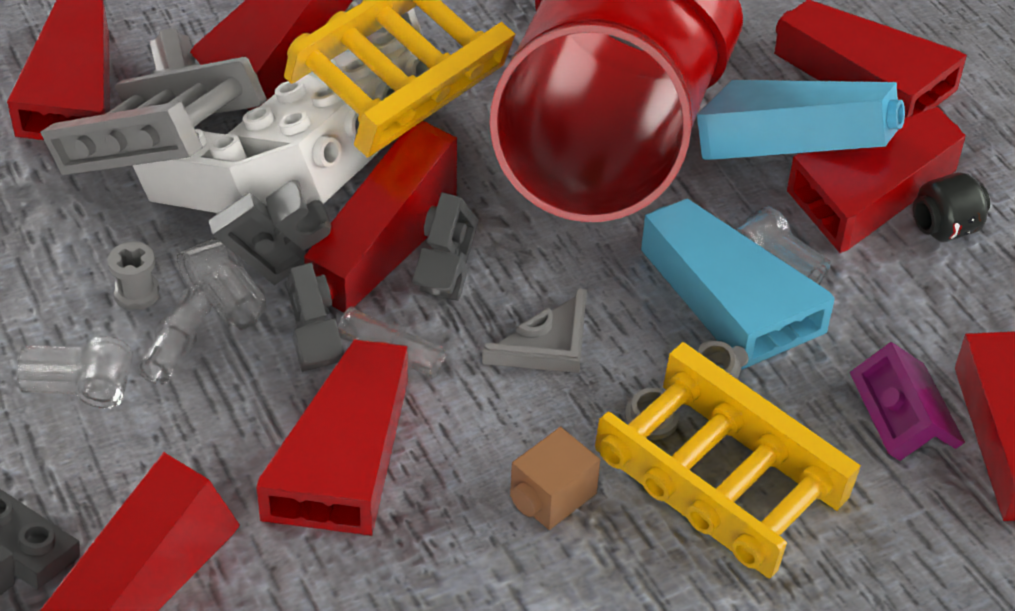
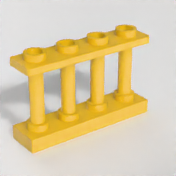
[284,0,516,158]
[595,342,861,578]

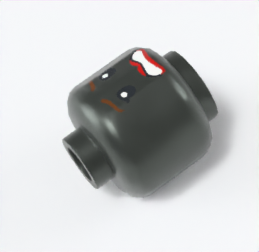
[912,172,990,242]

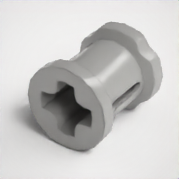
[107,241,160,310]

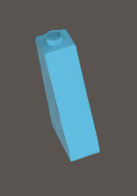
[697,80,905,160]
[641,198,835,370]

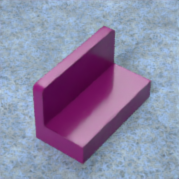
[849,342,965,461]

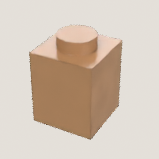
[510,426,601,530]

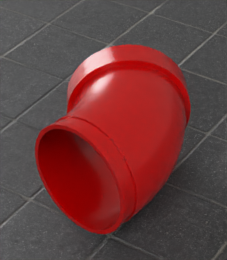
[490,0,743,222]

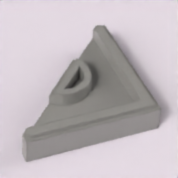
[482,288,587,373]

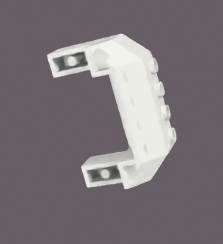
[132,2,429,214]

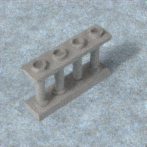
[40,57,266,175]

